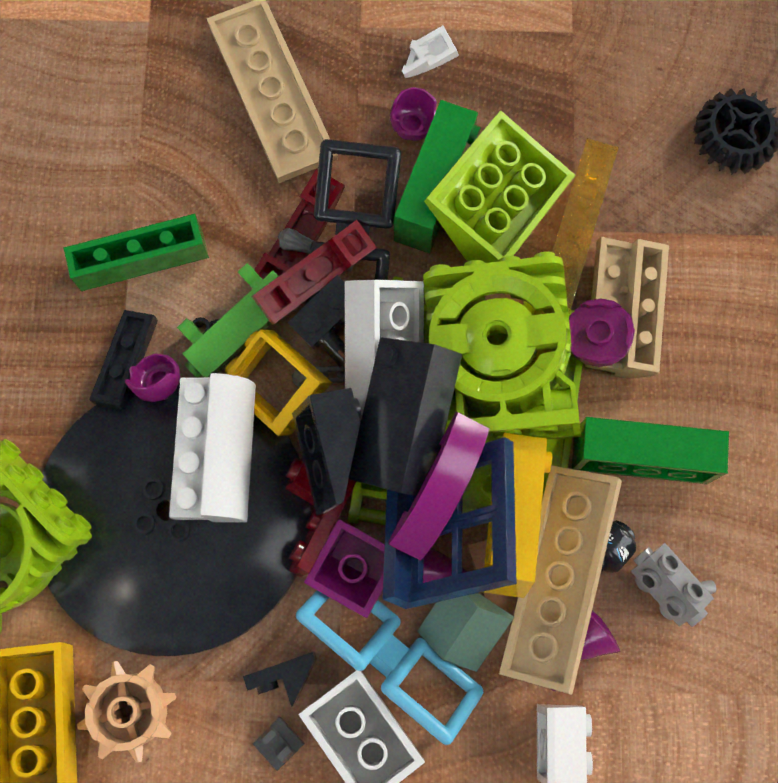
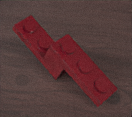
[285,456,357,577]

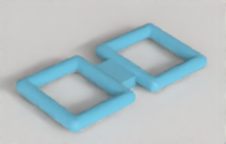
[296,591,484,745]

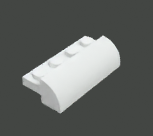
[169,373,256,522]

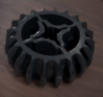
[693,88,778,175]

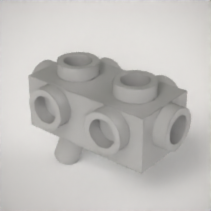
[631,543,716,627]

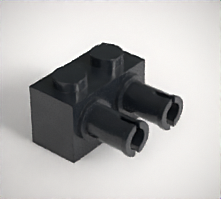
[288,275,345,368]

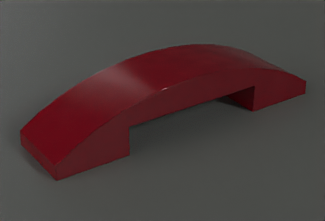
[254,169,345,279]
[251,220,377,325]

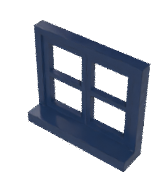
[383,437,517,609]

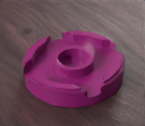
[569,298,635,367]

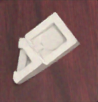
[402,25,459,78]

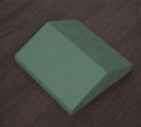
[417,593,514,672]

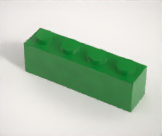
[63,214,209,291]

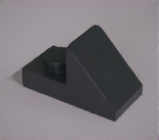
[243,652,317,707]

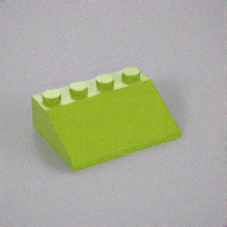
[424,110,575,263]

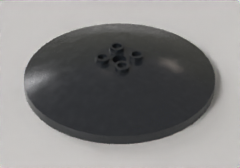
[42,380,312,656]

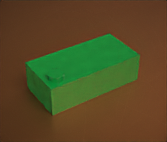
[394,100,481,254]
[572,417,729,484]

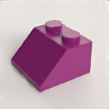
[304,519,385,618]

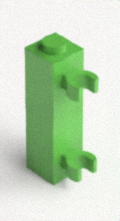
[177,263,279,378]

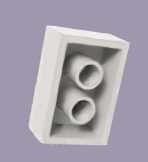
[298,670,425,783]

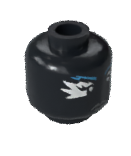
[601,520,636,573]

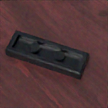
[89,310,158,410]

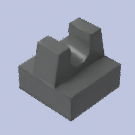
[253,717,305,771]

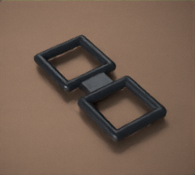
[305,139,401,325]

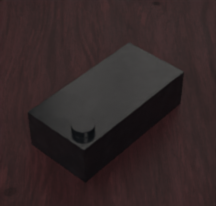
[348,337,462,496]

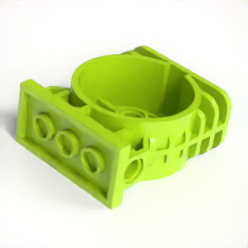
[423,252,581,448]
[0,439,92,633]

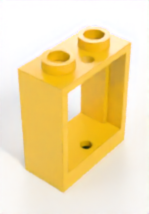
[225,329,332,436]

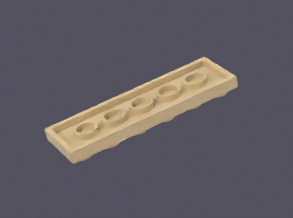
[206,0,338,183]
[499,465,622,695]

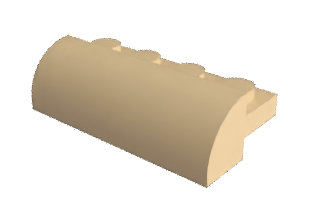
[585,237,669,378]

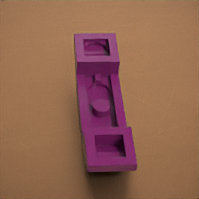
[388,411,489,560]

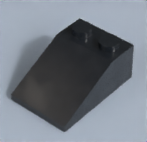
[292,388,361,516]

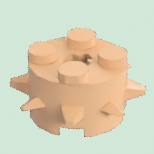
[77,661,176,763]

